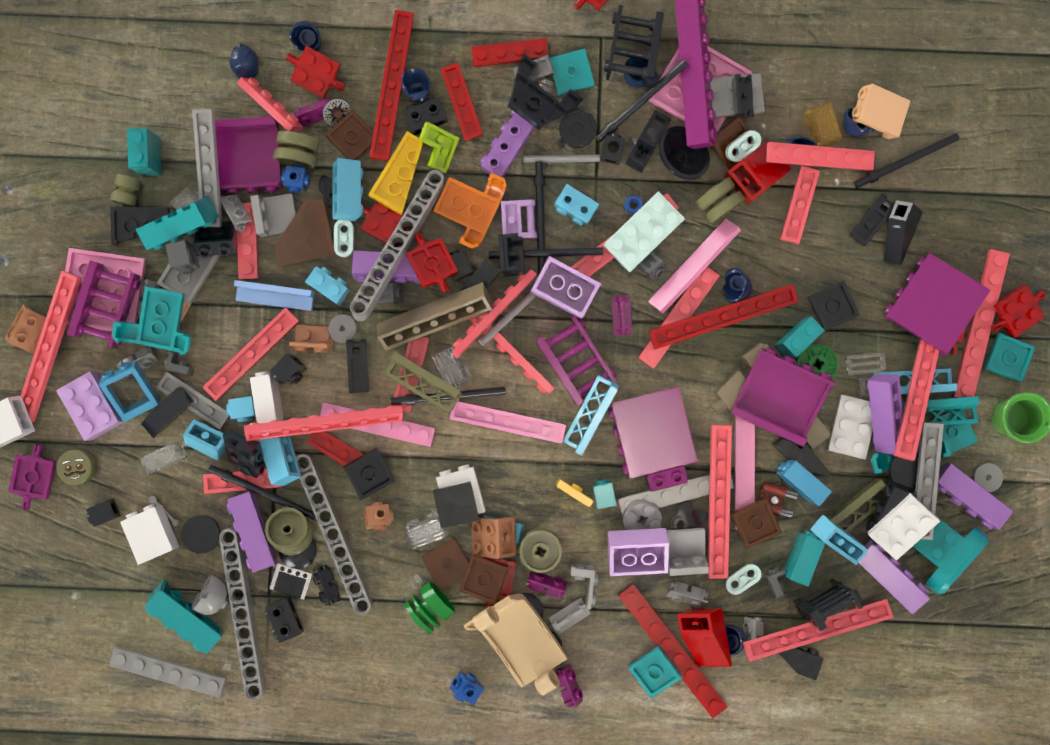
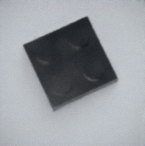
[808,280,860,331]
[342,448,395,501]
[433,481,479,528]

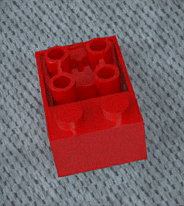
[724,140,792,205]
[677,608,732,667]

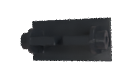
[312,564,340,606]

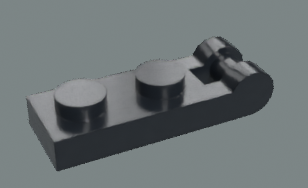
[849,193,895,247]
[346,339,369,393]

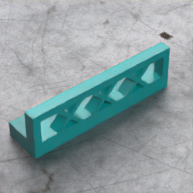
[902,396,979,426]

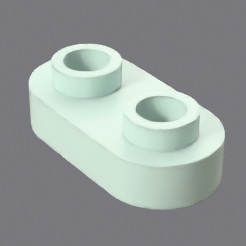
[725,130,761,162]
[334,220,354,258]
[725,564,761,595]

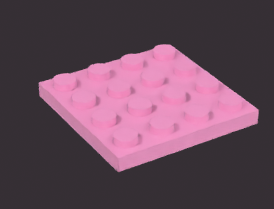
[648,46,752,131]
[65,248,147,331]

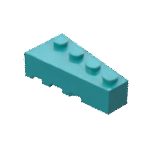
[136,196,219,251]
[144,579,223,654]

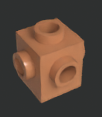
[363,502,393,531]

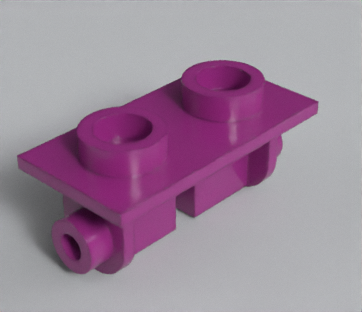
[294,98,330,127]
[611,296,633,335]
[646,465,688,492]
[526,571,567,599]
[555,664,583,707]

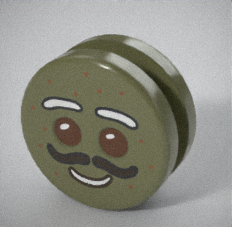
[56,449,97,485]

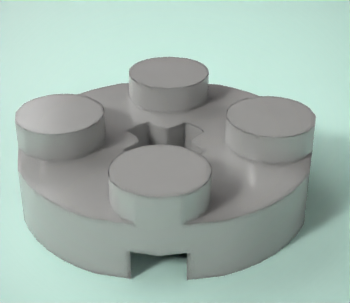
[622,500,662,530]

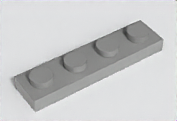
[156,372,230,430]

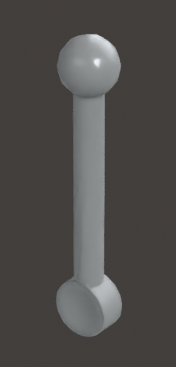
[149,496,179,527]

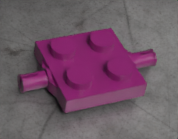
[8,444,56,510]

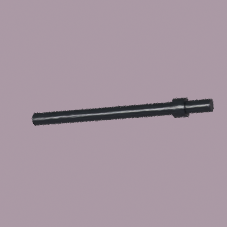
[596,59,688,142]
[854,133,960,188]
[534,162,545,276]
[489,247,603,259]
[390,387,506,406]
[208,464,315,520]

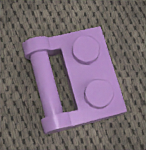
[501,200,537,239]

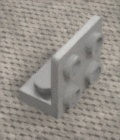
[250,193,296,237]
[667,528,709,576]
[569,563,598,610]

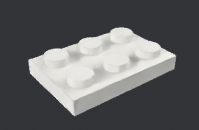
[827,395,873,460]
[867,493,940,560]

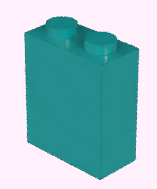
[127,128,162,177]
[774,316,825,358]
[783,530,825,586]

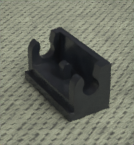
[732,74,754,118]
[498,233,525,277]

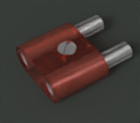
[758,481,798,518]

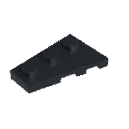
[110,207,170,245]

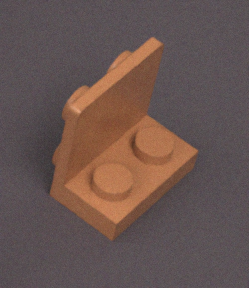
[5,304,46,354]
[289,325,334,354]
[472,517,516,559]

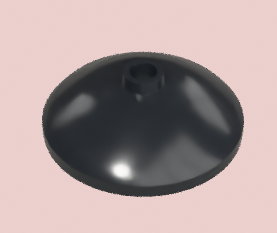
[658,126,710,180]

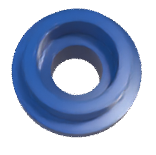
[624,196,643,215]

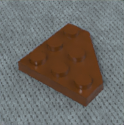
[274,198,335,266]

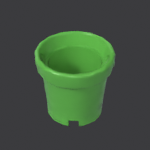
[991,392,1050,444]

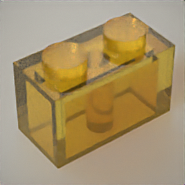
[804,102,842,147]

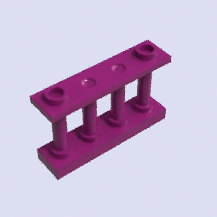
[67,260,141,349]
[536,316,617,406]

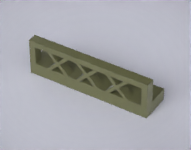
[385,352,462,414]
[827,479,886,532]

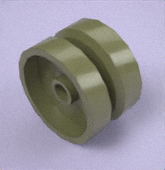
[273,131,320,169]
[695,177,746,224]
[265,507,313,555]
[519,528,562,573]

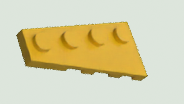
[368,131,423,216]

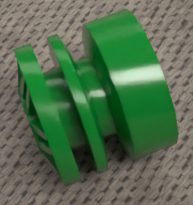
[794,344,838,378]
[404,581,456,634]

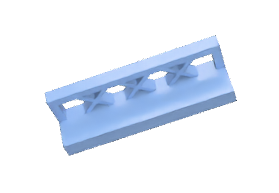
[234,280,315,311]

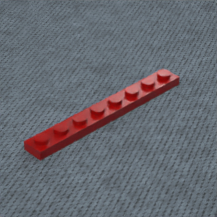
[369,10,414,162]
[648,284,798,349]
[618,583,728,719]

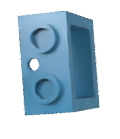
[99,360,160,422]
[776,459,832,506]

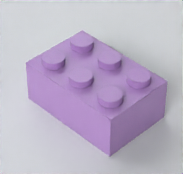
[531,256,601,319]
[56,371,124,441]
[608,528,669,576]

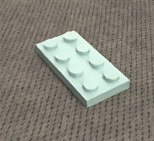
[603,191,685,273]

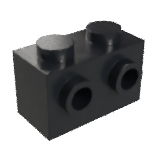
[403,97,448,135]
[270,353,307,385]
[264,595,304,643]

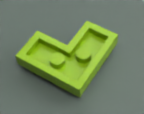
[418,122,460,173]

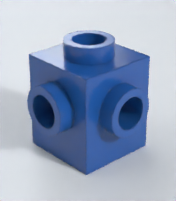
[281,164,310,193]
[450,671,484,705]

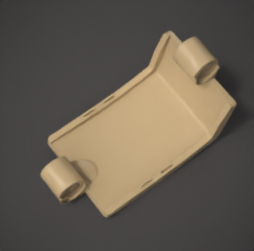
[464,593,568,696]

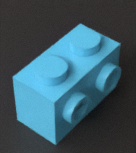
[554,184,599,226]
[305,267,351,306]
[226,396,256,422]
[183,419,226,461]

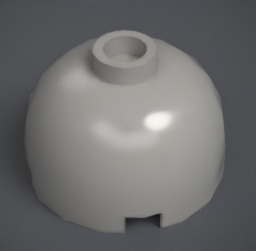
[192,575,229,615]

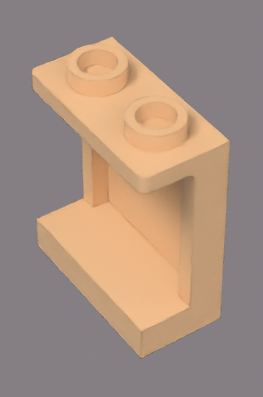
[852,84,910,139]

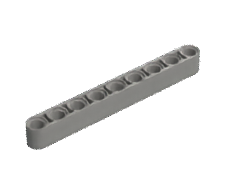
[350,170,444,321]
[296,454,373,615]
[219,527,266,700]

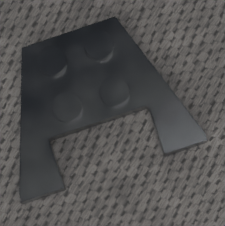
[508,54,584,130]

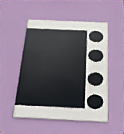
[270,563,312,600]

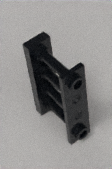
[603,5,664,88]
[793,578,863,631]

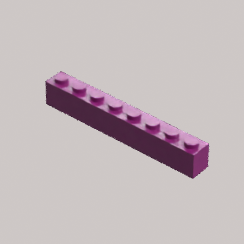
[675,0,717,149]

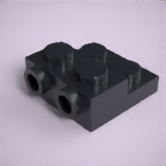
[193,221,237,258]
[223,430,265,478]

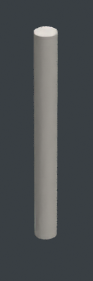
[523,154,600,163]
[478,291,536,346]

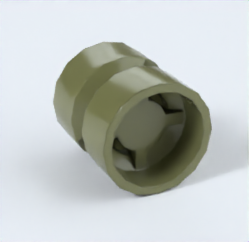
[110,174,141,207]

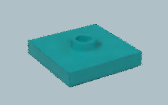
[550,49,595,96]
[984,333,1035,383]
[926,410,978,454]
[628,645,683,699]

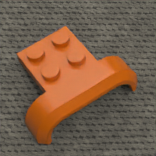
[433,173,507,249]

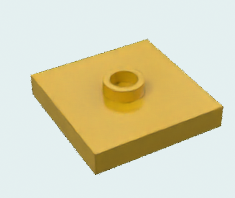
[556,478,593,507]

